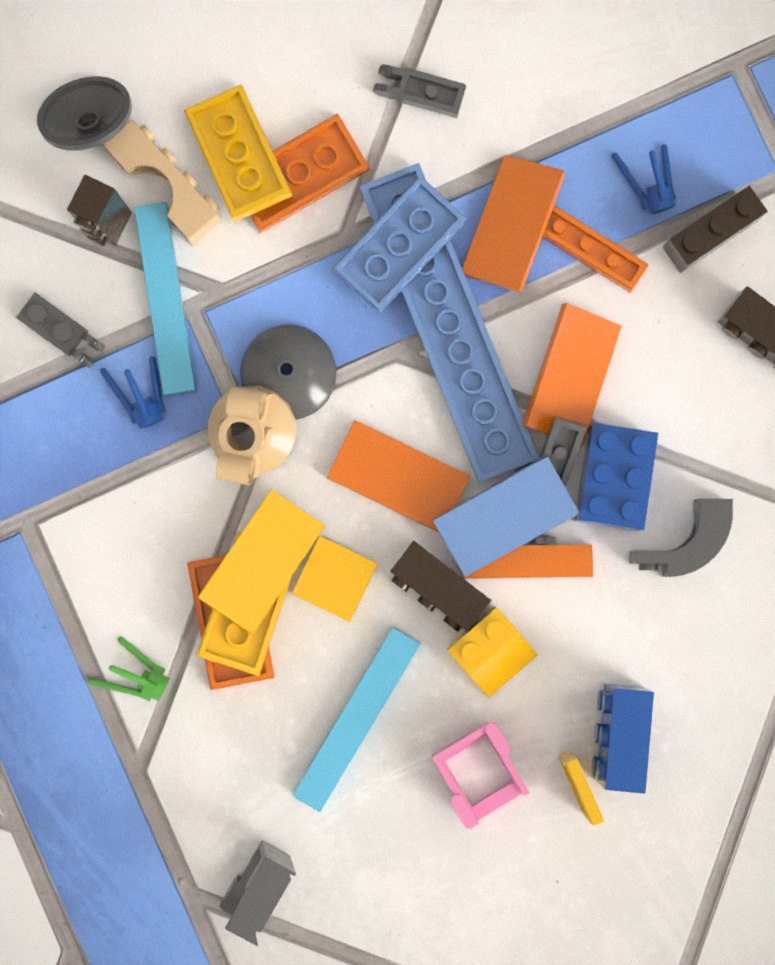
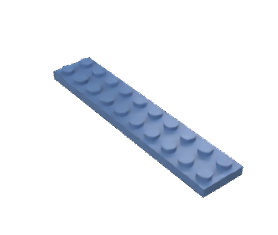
[360,163,539,484]

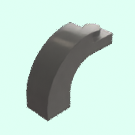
[630,499,733,577]

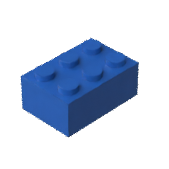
[574,423,658,531]
[592,683,654,794]

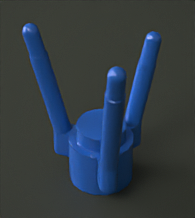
[612,144,676,214]
[100,356,166,429]

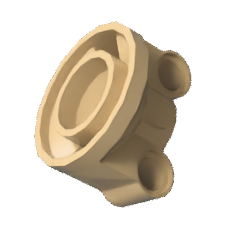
[208,386,297,486]

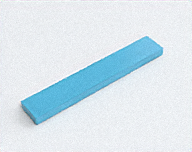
[134,202,196,396]
[292,627,421,812]

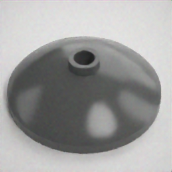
[37,76,132,151]
[240,325,336,420]

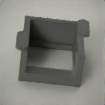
[219,840,296,946]

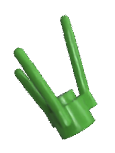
[88,636,170,702]

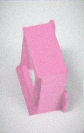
[432,722,530,829]

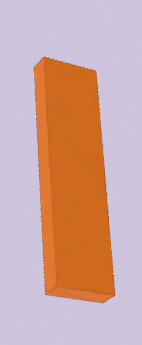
[542,205,649,293]
[463,545,593,579]

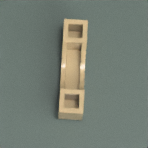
[103,120,221,246]

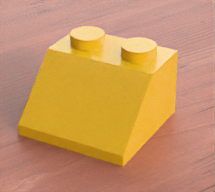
[446,606,538,698]

